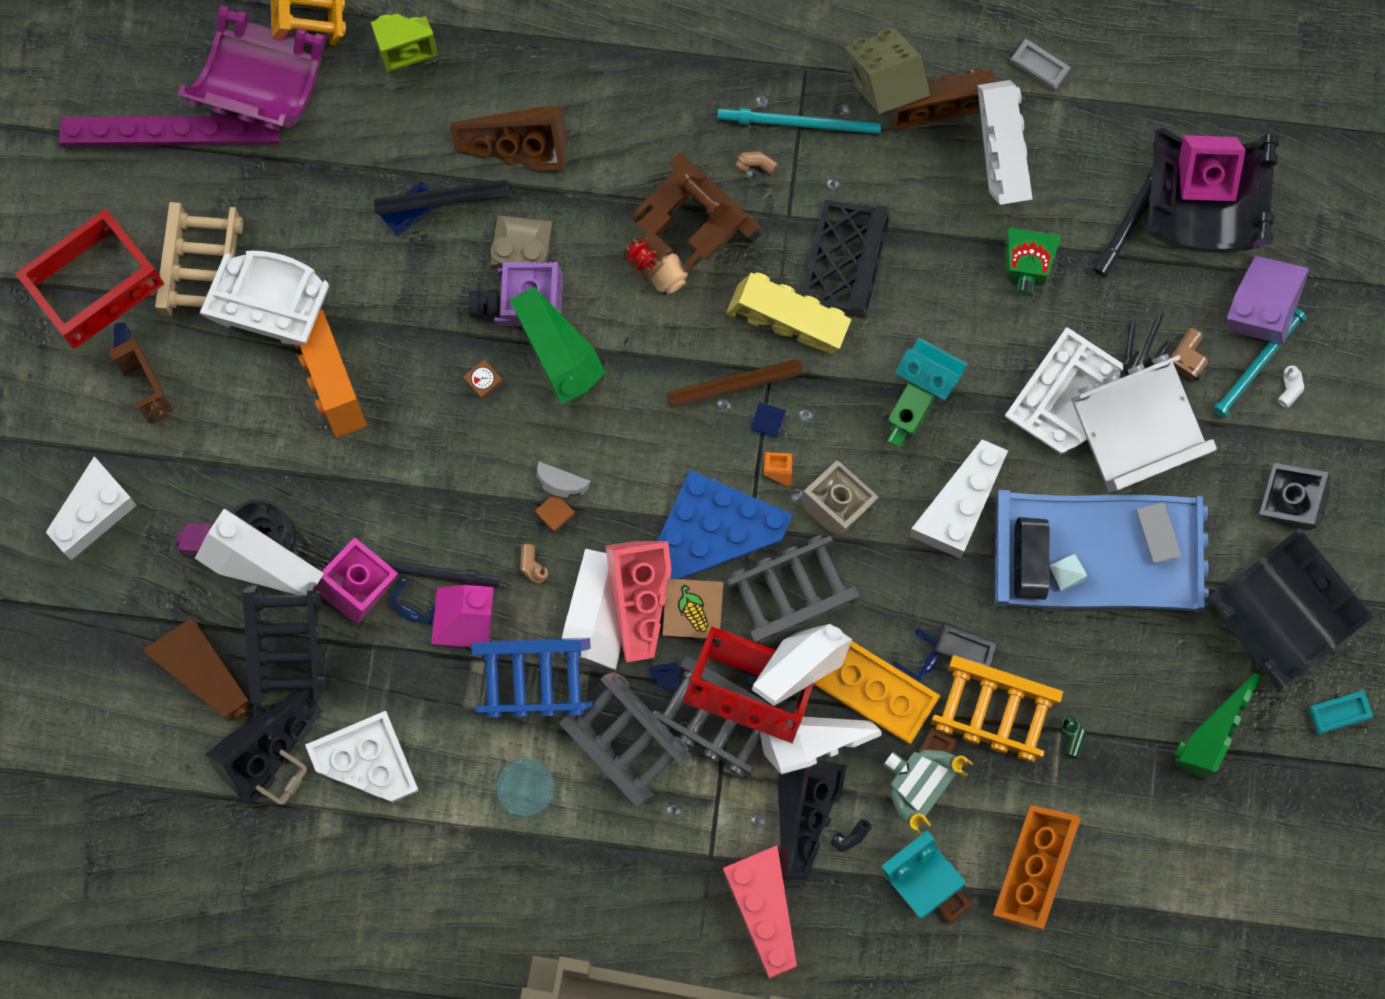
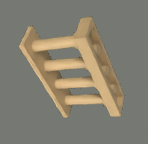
[155,202,243,317]

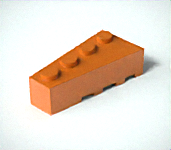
[294,310,367,438]

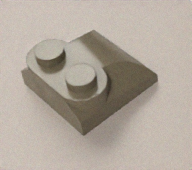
[490,215,552,269]
[800,460,879,535]

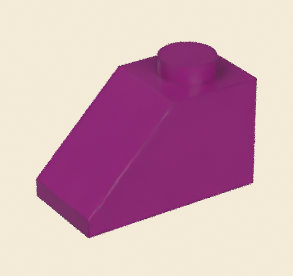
[176,523,213,560]

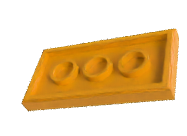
[813,641,940,745]

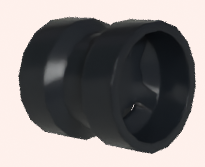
[469,289,499,318]

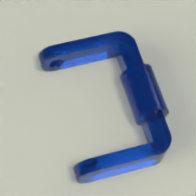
[390,577,435,625]
[892,628,939,682]

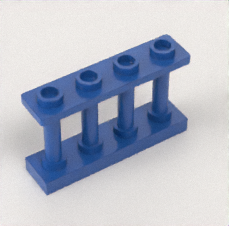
[471,638,593,717]

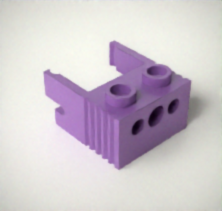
[495,262,563,326]

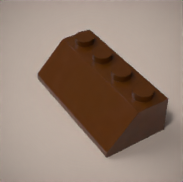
[885,69,999,131]

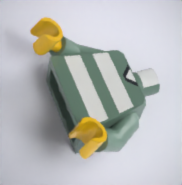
[883,750,973,835]

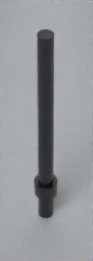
[331,551,501,588]

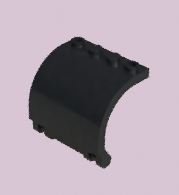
[1147,128,1279,253]
[1205,528,1374,691]

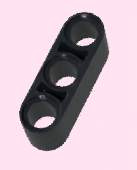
[1014,517,1050,600]

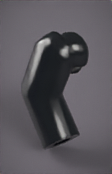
[830,819,872,852]

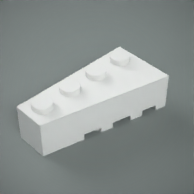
[977,80,1032,205]
[909,440,1008,559]

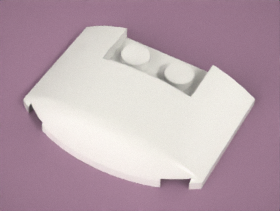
[200,251,329,345]
[1005,327,1123,454]

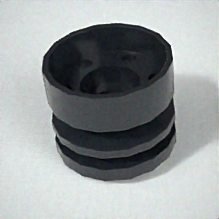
[233,499,297,553]

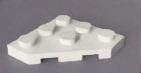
[305,711,419,803]

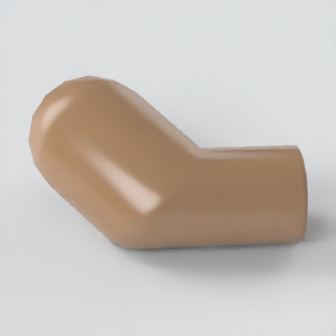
[520,544,548,583]

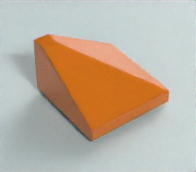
[764,452,793,486]

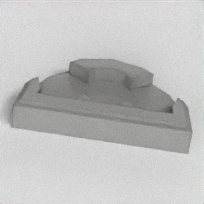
[535,462,591,498]

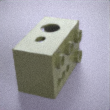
[845,29,930,114]

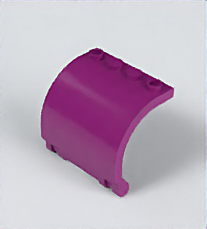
[178,6,326,131]

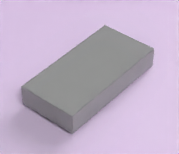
[1010,38,1071,91]
[1136,502,1181,565]

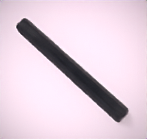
[373,180,509,215]

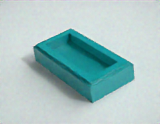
[1308,690,1373,735]

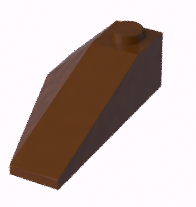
[450,106,567,171]

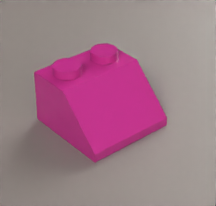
[1179,135,1246,201]
[316,538,398,625]

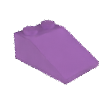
[1227,255,1309,345]

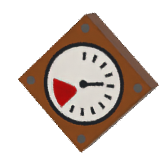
[463,359,503,399]

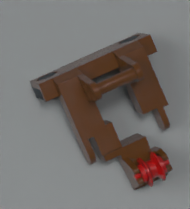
[623,152,764,282]

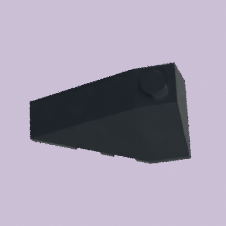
[205,689,322,805]

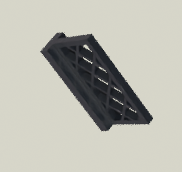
[801,200,891,318]

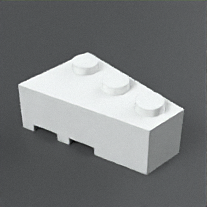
[46,457,137,560]

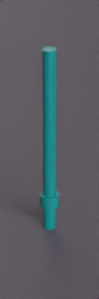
[717,108,881,134]

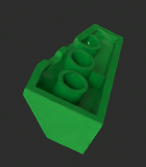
[509,287,605,404]
[1174,673,1260,781]

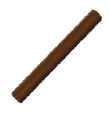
[667,359,802,408]

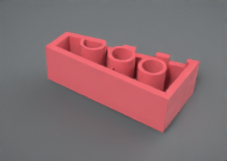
[723,846,797,980]

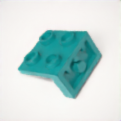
[882,830,966,919]

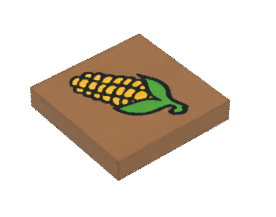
[663,579,723,639]

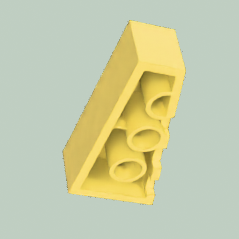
[726,273,851,354]

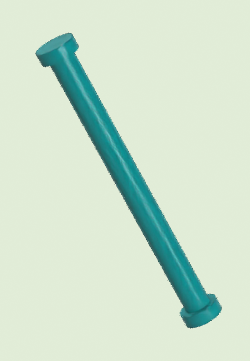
[1213,308,1307,418]

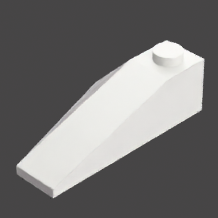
[195,509,324,595]
[559,549,622,671]
[752,624,852,706]
[760,717,881,774]

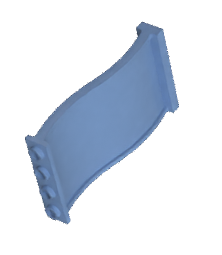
[995,490,1209,613]

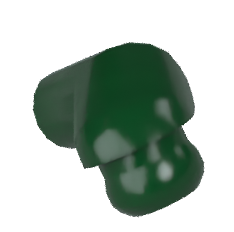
[1060,715,1086,759]

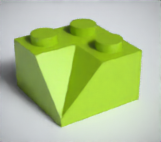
[371,14,438,72]

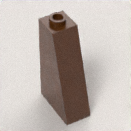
[144,618,253,722]

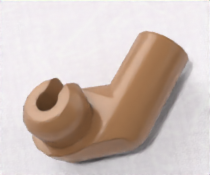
[736,151,778,175]

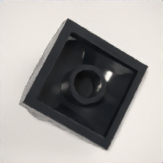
[1259,463,1331,530]

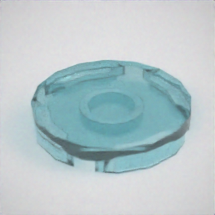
[496,759,555,817]

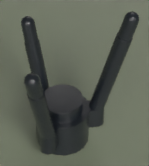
[1123,312,1171,375]

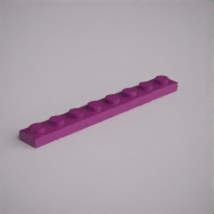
[60,116,280,147]

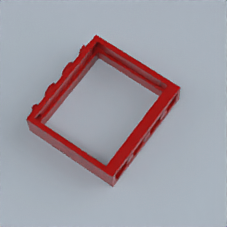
[15,209,165,350]
[682,626,814,744]

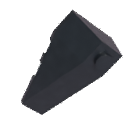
[777,759,847,878]

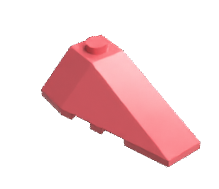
[605,541,672,663]

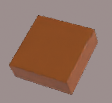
[535,495,575,533]

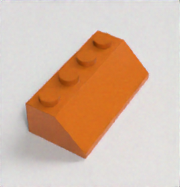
[993,805,1081,932]

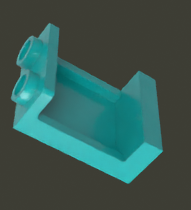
[895,337,968,400]

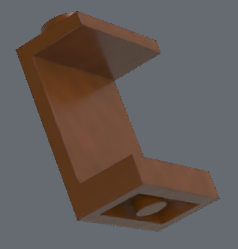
[109,338,174,423]

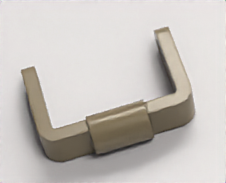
[255,750,307,804]

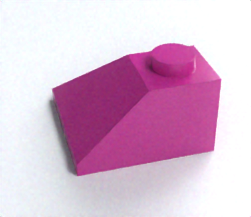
[431,585,494,648]

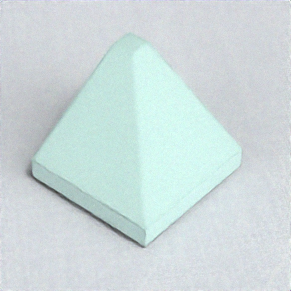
[1049,554,1087,591]

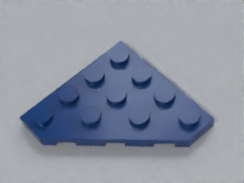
[658,470,793,579]

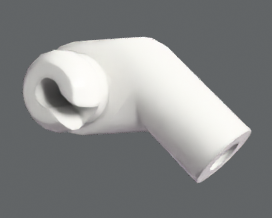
[1277,366,1304,409]

